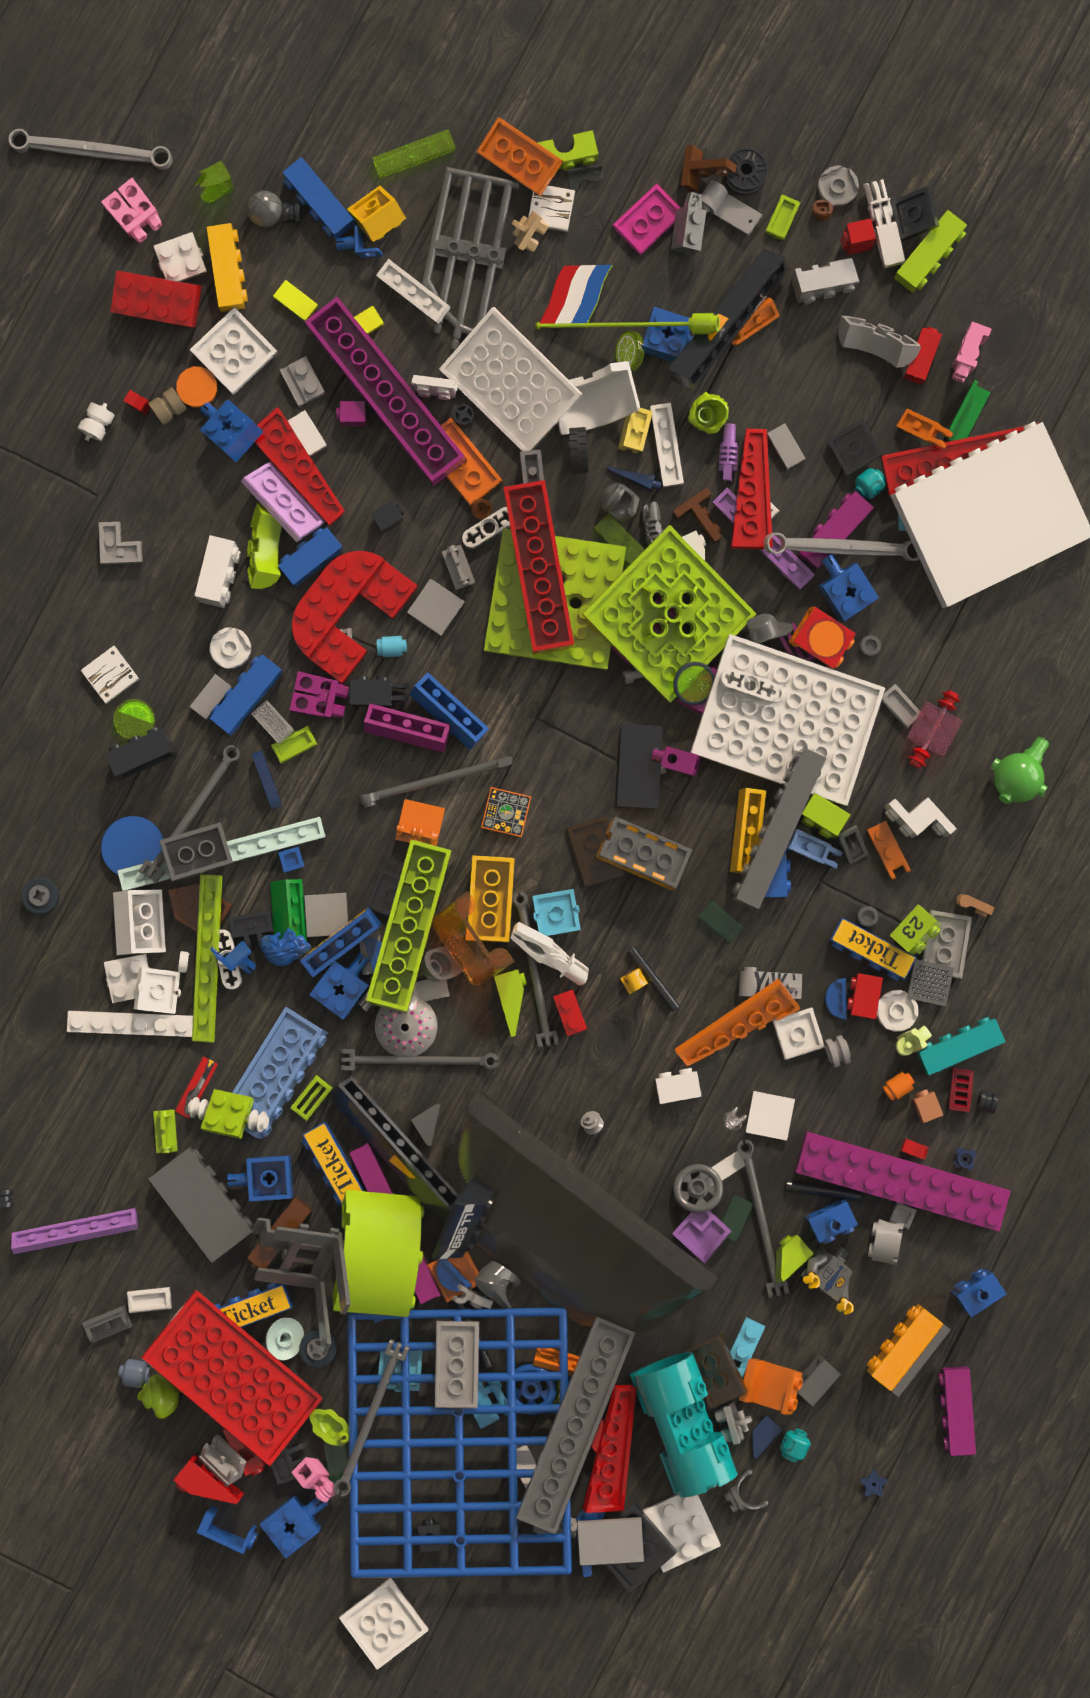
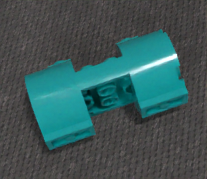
[630,1352,738,1498]

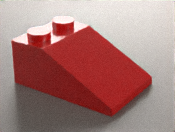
[173,1453,244,1504]

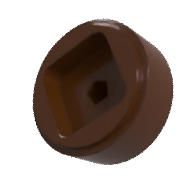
[812,200,833,220]
[470,498,492,520]

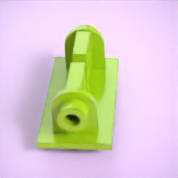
[153,1110,178,1153]

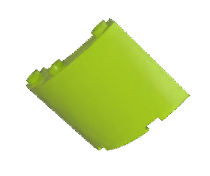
[332,1190,424,1317]

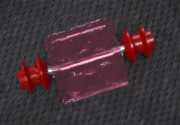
[906,690,963,769]

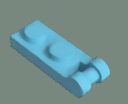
[730,1317,765,1378]

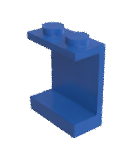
[197,1505,258,1554]

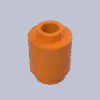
[882,1072,915,1101]

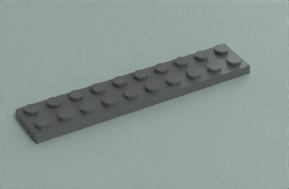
[516,1316,635,1534]

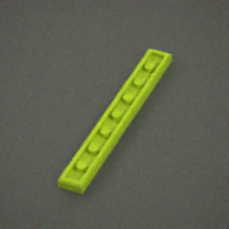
[192,874,222,1043]

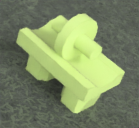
[896,1026,932,1056]

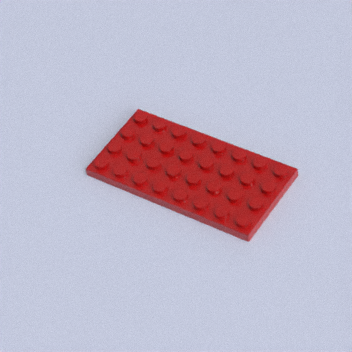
[140,1290,323,1466]

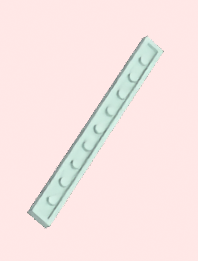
[118,817,325,891]

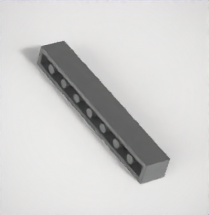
[732,747,826,911]

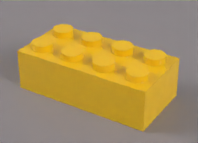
[467,856,515,943]

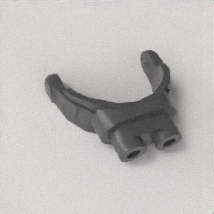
[724,1469,769,1513]

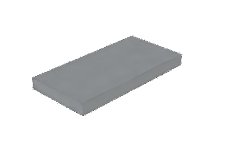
[435,1321,479,1408]

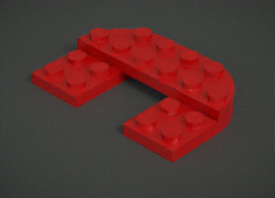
[292,551,418,684]

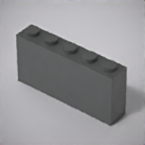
[149,1147,254,1263]

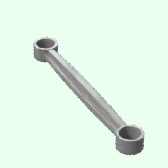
[9,129,173,170]
[763,533,919,561]

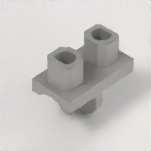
[715,1402,752,1445]

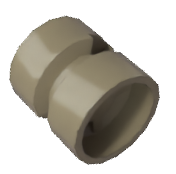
[148,387,187,425]

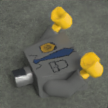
[801,1247,853,1315]

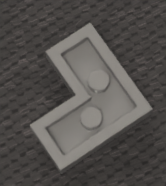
[99,522,143,565]

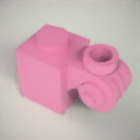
[292,1457,336,1503]

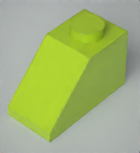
[775,1235,813,1283]

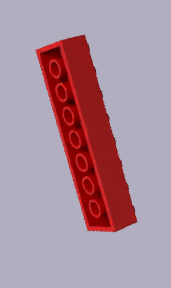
[503,480,574,655]

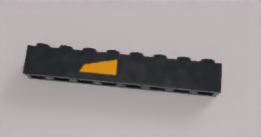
[668,249,788,390]
[328,1075,459,1222]

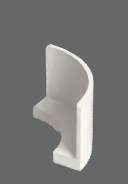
[557,361,640,435]

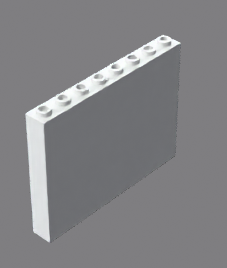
[890,421,1090,608]

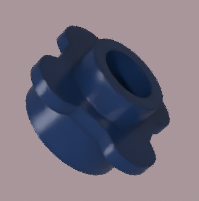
[954,1147,976,1170]

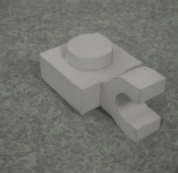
[452,1284,493,1309]

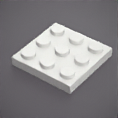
[190,307,278,395]
[643,1494,721,1573]
[339,1578,428,1670]

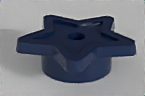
[860,1470,887,1496]

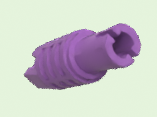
[719,424,738,482]

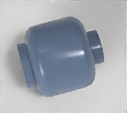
[118,1359,151,1388]

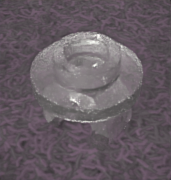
[723,1107,746,1130]

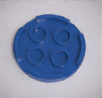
[101,816,163,875]

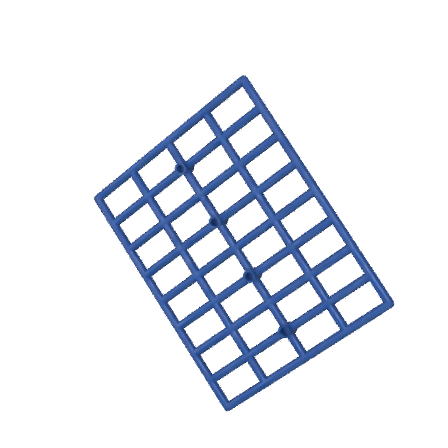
[348,1308,572,1578]

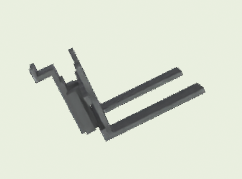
[252,1218,351,1354]

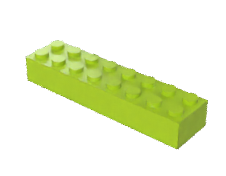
[366,840,451,1014]

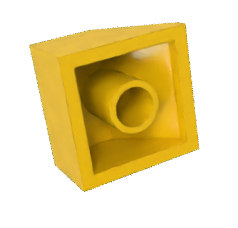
[347,186,406,242]

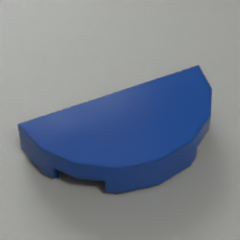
[363,938,382,974]
[825,978,847,1020]
[437,1259,472,1292]

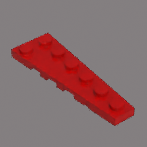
[254,407,345,526]
[731,429,773,550]
[583,1385,637,1513]

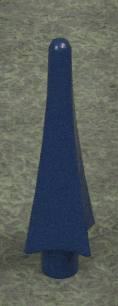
[607,467,662,492]

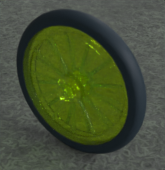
[673,662,715,705]

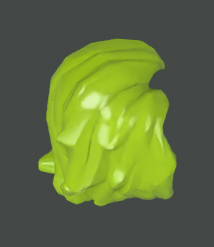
[688,392,729,434]
[137,1375,180,1419]

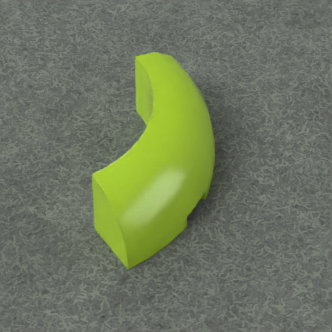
[247,502,282,589]

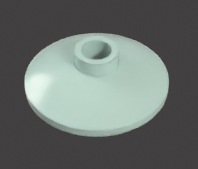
[266,1318,304,1360]

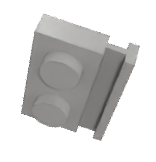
[280,356,325,407]

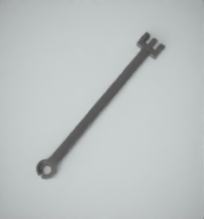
[139,745,240,883]
[359,756,513,808]
[512,891,559,1049]
[340,1049,499,1070]
[737,1139,789,1298]
[334,1339,410,1496]

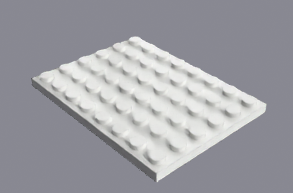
[690,634,885,806]

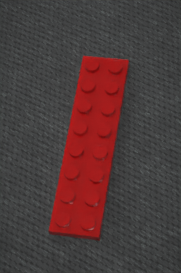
[880,423,1039,497]

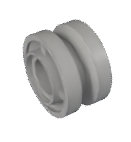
[825,1035,851,1068]

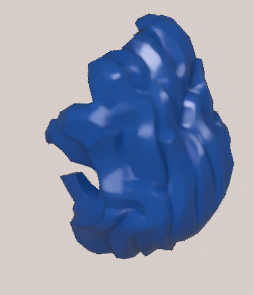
[260,928,311,966]

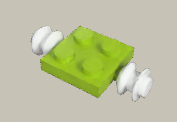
[188,1089,269,1139]

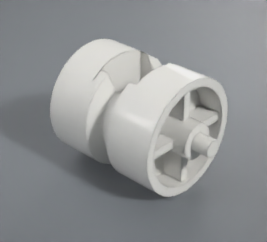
[77,403,115,441]

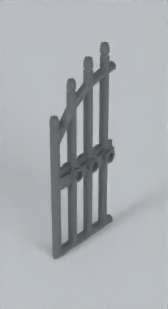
[422,167,520,350]

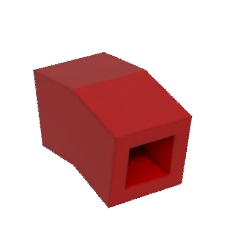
[123,390,151,415]
[900,1138,929,1160]

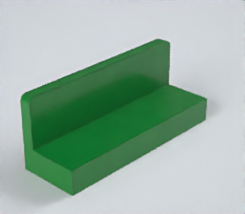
[943,380,990,442]
[270,879,307,941]

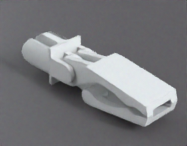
[863,179,905,268]
[511,922,589,985]

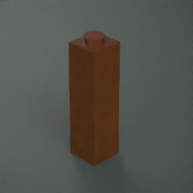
[248,1197,313,1270]

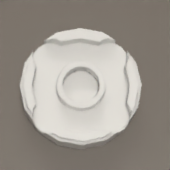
[210,628,251,669]
[877,990,918,1031]

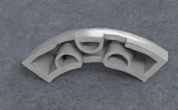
[839,316,921,368]

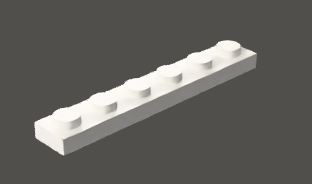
[67,1011,193,1037]

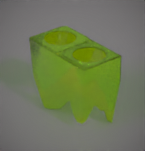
[195,161,233,203]

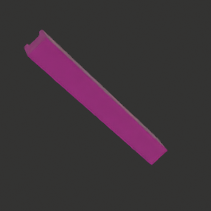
[350,1142,441,1304]

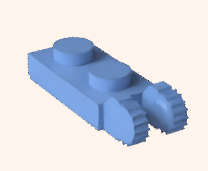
[787,828,843,869]

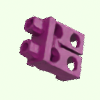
[290,671,349,720]

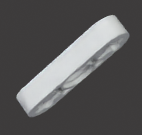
[462,507,510,549]
[720,668,779,701]
[218,930,242,989]

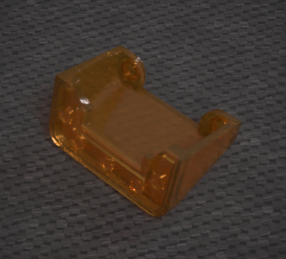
[433,891,515,985]

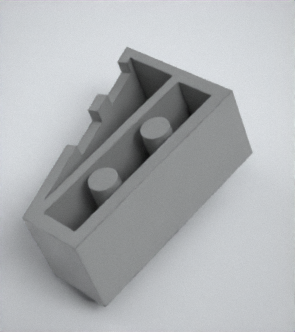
[791,258,859,304]

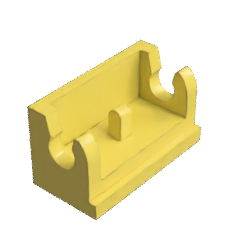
[618,408,652,453]

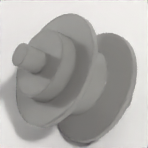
[581,1111,604,1135]

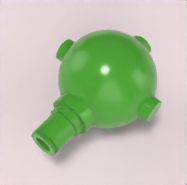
[990,737,1049,804]

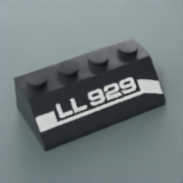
[432,1178,495,1260]

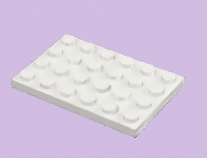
[439,307,582,451]

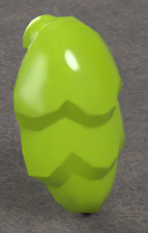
[309,1409,349,1446]

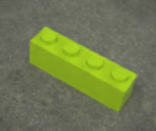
[894,210,967,293]

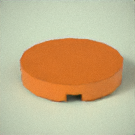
[176,366,218,408]

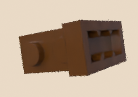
[681,145,737,192]
[672,487,722,545]

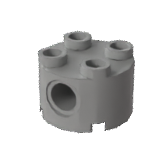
[868,1219,904,1266]

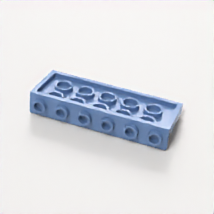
[232,1007,328,1139]

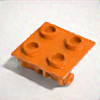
[395,799,445,846]

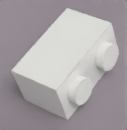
[655,1068,701,1104]

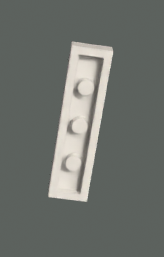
[376,259,451,324]
[650,403,684,488]

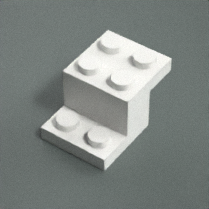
[884,798,956,838]

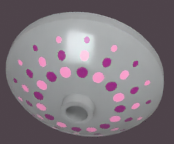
[375,996,438,1056]

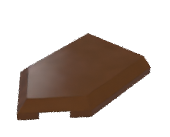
[168,883,232,932]

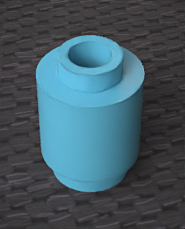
[377,636,407,658]

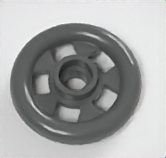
[673,1164,723,1213]

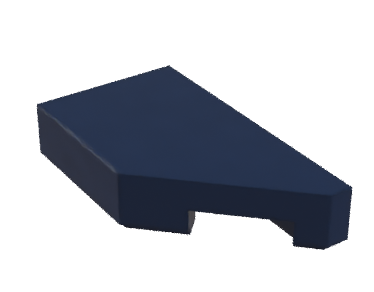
[752,1415,782,1459]

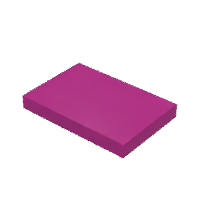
[612,184,680,256]

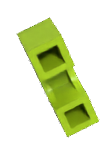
[538,130,598,170]

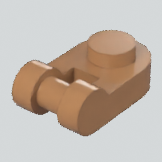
[956,894,995,917]

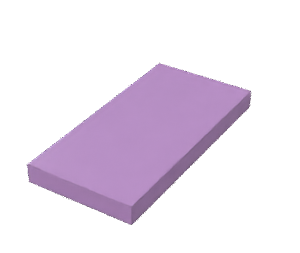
[241,461,326,542]

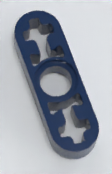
[252,750,282,810]

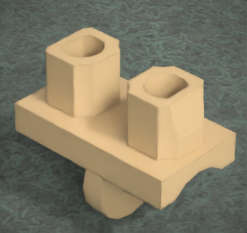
[512,211,549,252]

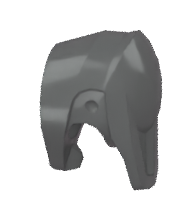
[600,483,639,522]
[475,1261,521,1309]

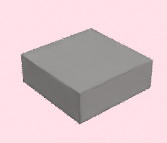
[889,1202,917,1229]

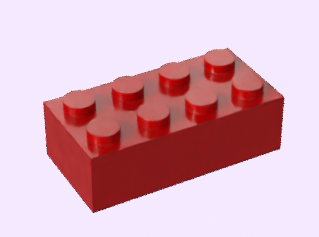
[110,271,202,327]

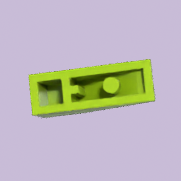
[494,970,527,1037]

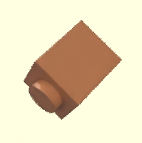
[912,1089,943,1123]

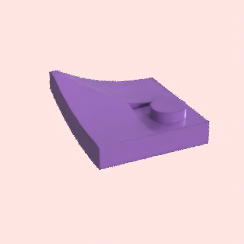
[672,1211,732,1263]

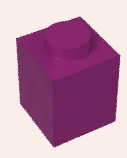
[336,401,366,426]

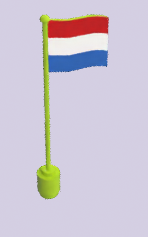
[535,265,720,335]

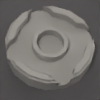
[817,165,859,208]

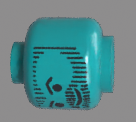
[855,468,886,499]
[780,1428,811,1462]

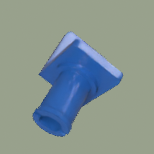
[336,226,383,258]
[210,941,256,974]

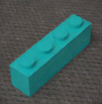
[916,1017,1006,1075]

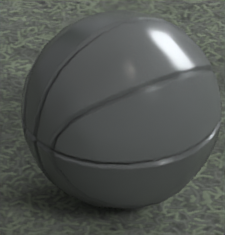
[246,190,283,227]

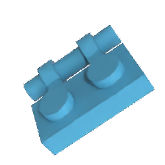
[473,1381,507,1429]

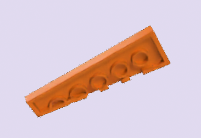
[675,978,801,1066]

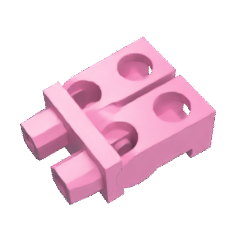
[101,178,162,243]
[951,322,992,383]

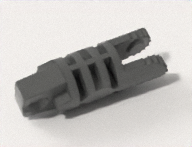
[641,501,663,546]

